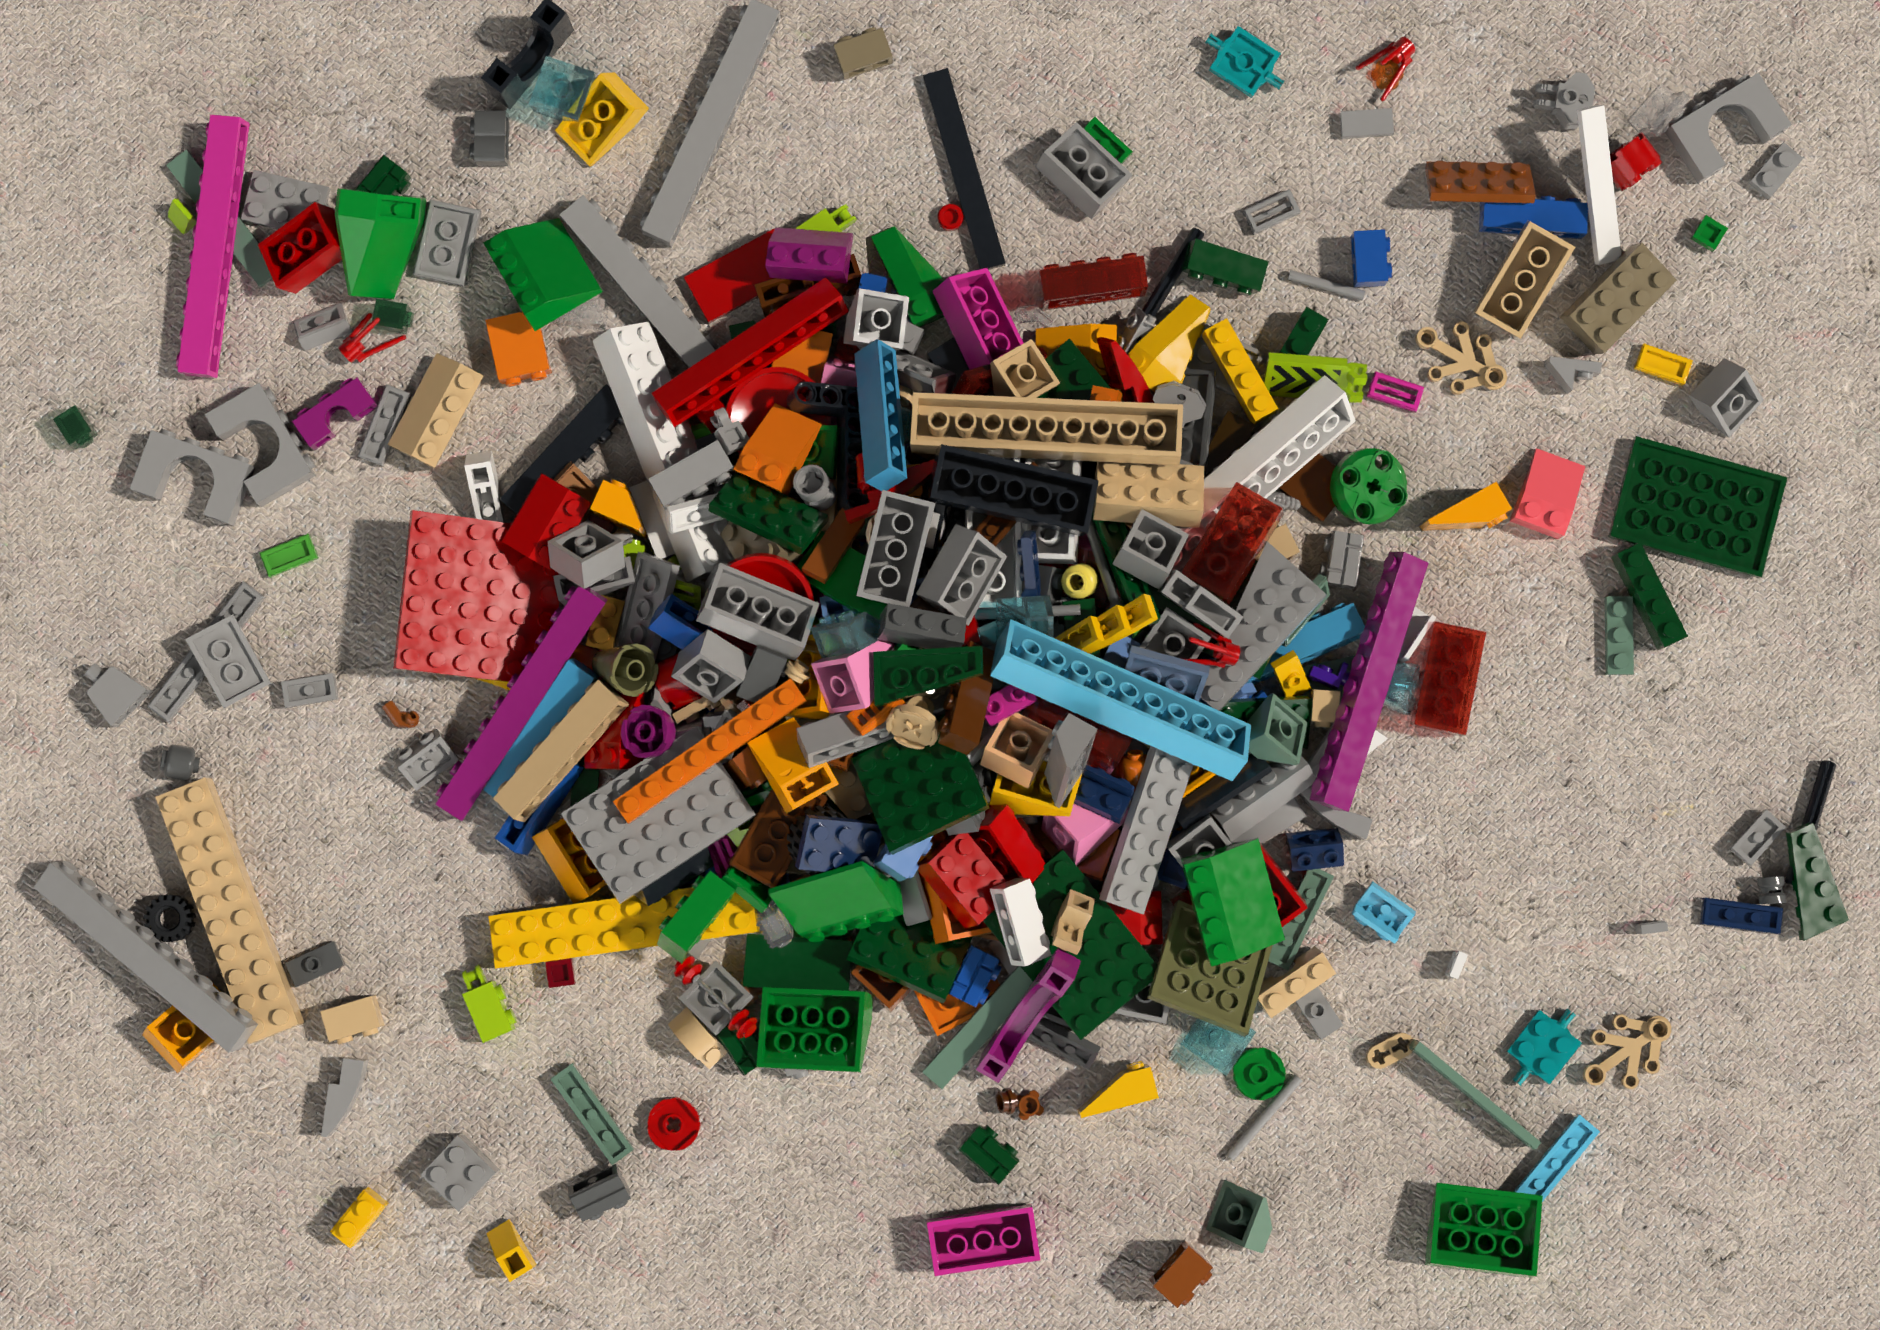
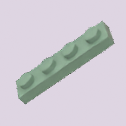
[1268,869,1334,971]
[551,1063,634,1165]

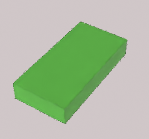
[260,534,319,578]

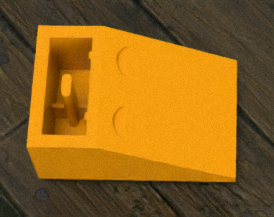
[747,717,839,813]

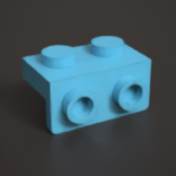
[1352,881,1416,944]

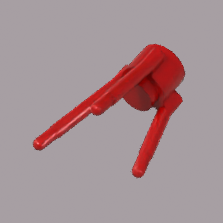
[1356,36,1415,101]
[338,313,406,363]
[1181,623,1240,668]

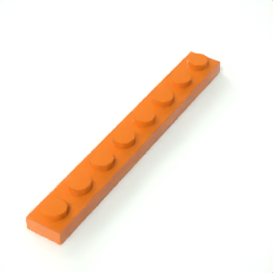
[613,678,807,824]

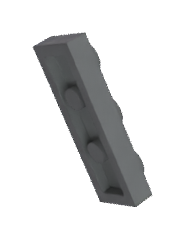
[1028,1017,1101,1070]

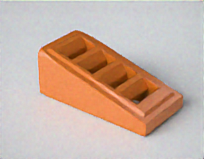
[846,699,906,736]

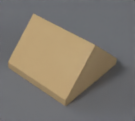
[990,339,1060,398]

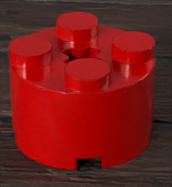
[1610,132,1662,191]
[655,653,703,710]

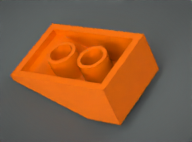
[733,403,822,496]

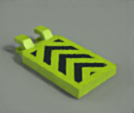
[1263,352,1367,403]

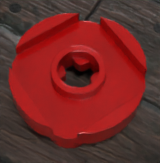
[647,1097,701,1151]

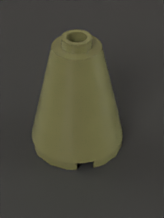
[592,643,658,697]

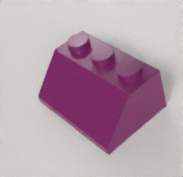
[765,227,853,284]

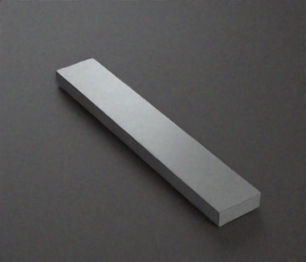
[147,581,266,722]

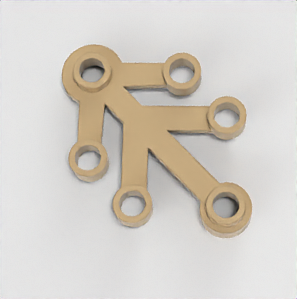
[1415,321,1507,395]
[1583,1014,1671,1089]

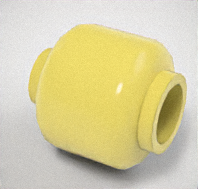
[1061,563,1099,599]

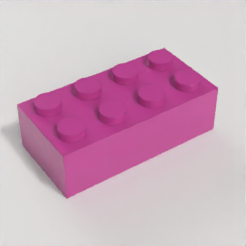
[933,268,1023,384]
[927,1204,1040,1276]

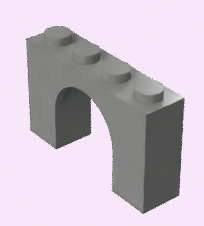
[1665,73,1792,184]
[205,383,316,507]
[130,429,255,526]

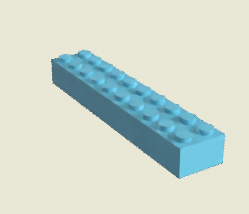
[990,619,1251,781]

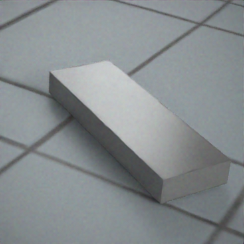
[358,384,412,467]

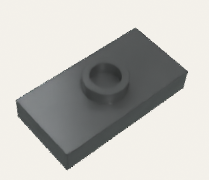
[285,941,345,987]

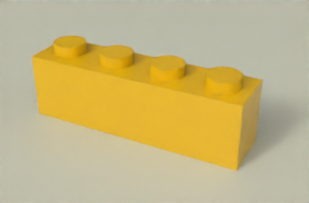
[1202,318,1278,424]

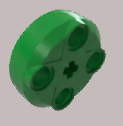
[1330,448,1408,524]

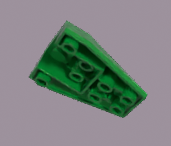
[335,188,426,299]

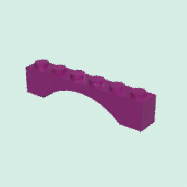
[976,947,1081,1083]

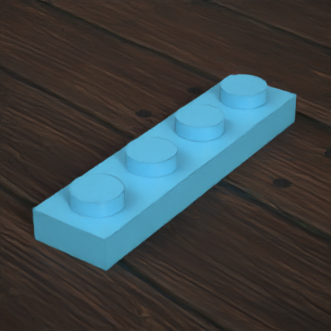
[1513,1114,1600,1202]

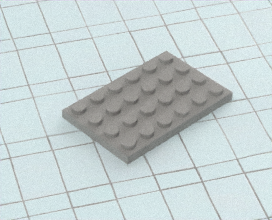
[561,726,756,904]

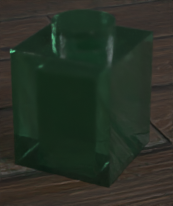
[372,299,414,334]
[53,405,99,449]

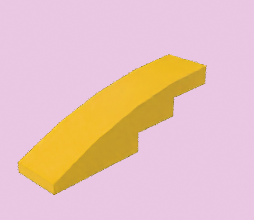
[1055,594,1158,654]

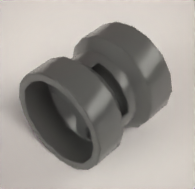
[1757,876,1786,904]

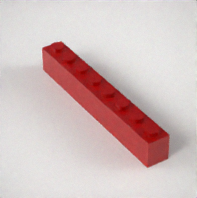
[651,277,849,428]

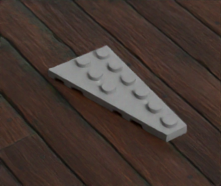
[1200,542,1327,711]

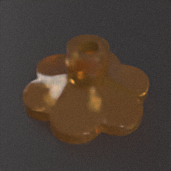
[1371,60,1404,90]

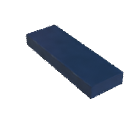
[1700,898,1783,934]

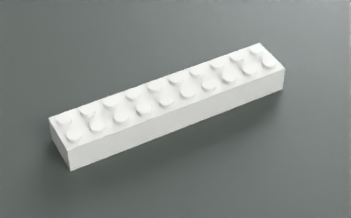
[592,322,734,583]
[1171,375,1356,572]

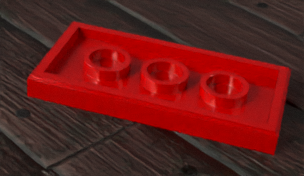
[684,228,775,324]

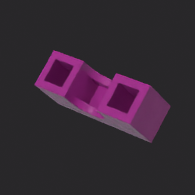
[292,377,378,451]

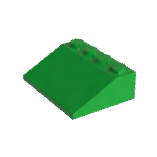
[483,218,603,331]
[1181,838,1285,967]
[768,861,904,942]
[756,987,873,1073]
[1425,1183,1543,1278]

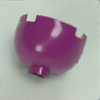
[621,705,676,759]

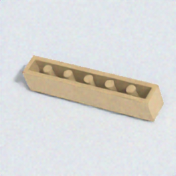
[493,680,629,822]

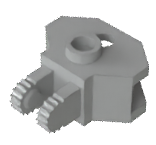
[1533,72,1595,131]
[1153,381,1206,428]

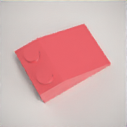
[1510,448,1585,539]

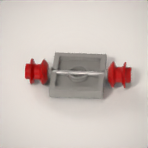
[674,956,757,1038]

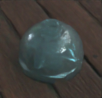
[1383,662,1420,715]

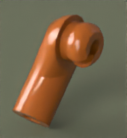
[382,700,420,728]

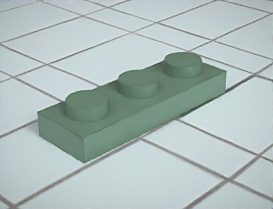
[1604,596,1634,675]

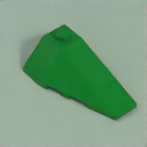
[871,226,945,328]

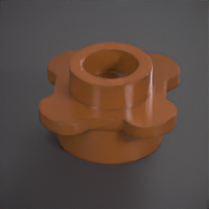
[1017,1090,1044,1120]

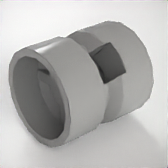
[793,465,837,511]

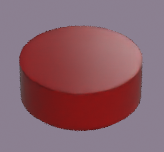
[938,204,964,231]

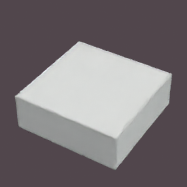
[1445,951,1468,979]

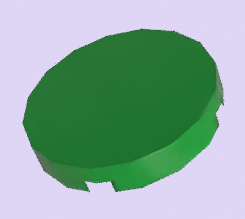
[1233,1047,1286,1100]

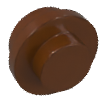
[996,1088,1018,1115]

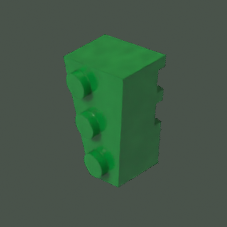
[657,871,735,964]

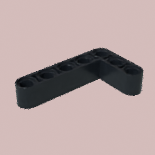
[786,381,868,511]

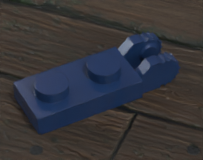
[1017,530,1041,609]

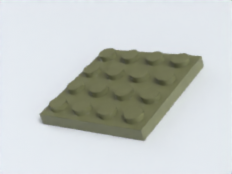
[1147,900,1273,1037]

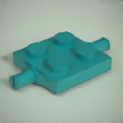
[1205,26,1285,98]
[1506,1009,1582,1086]

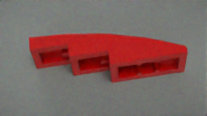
[1097,337,1155,403]
[844,460,934,525]

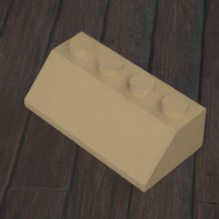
[388,353,484,469]

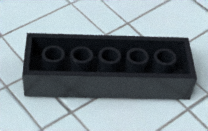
[926,444,1099,536]

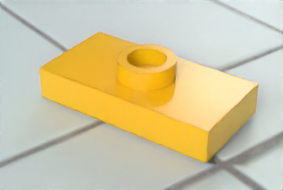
[1270,650,1312,697]

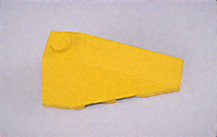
[1128,294,1211,395]

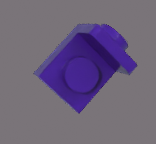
[1307,662,1350,690]

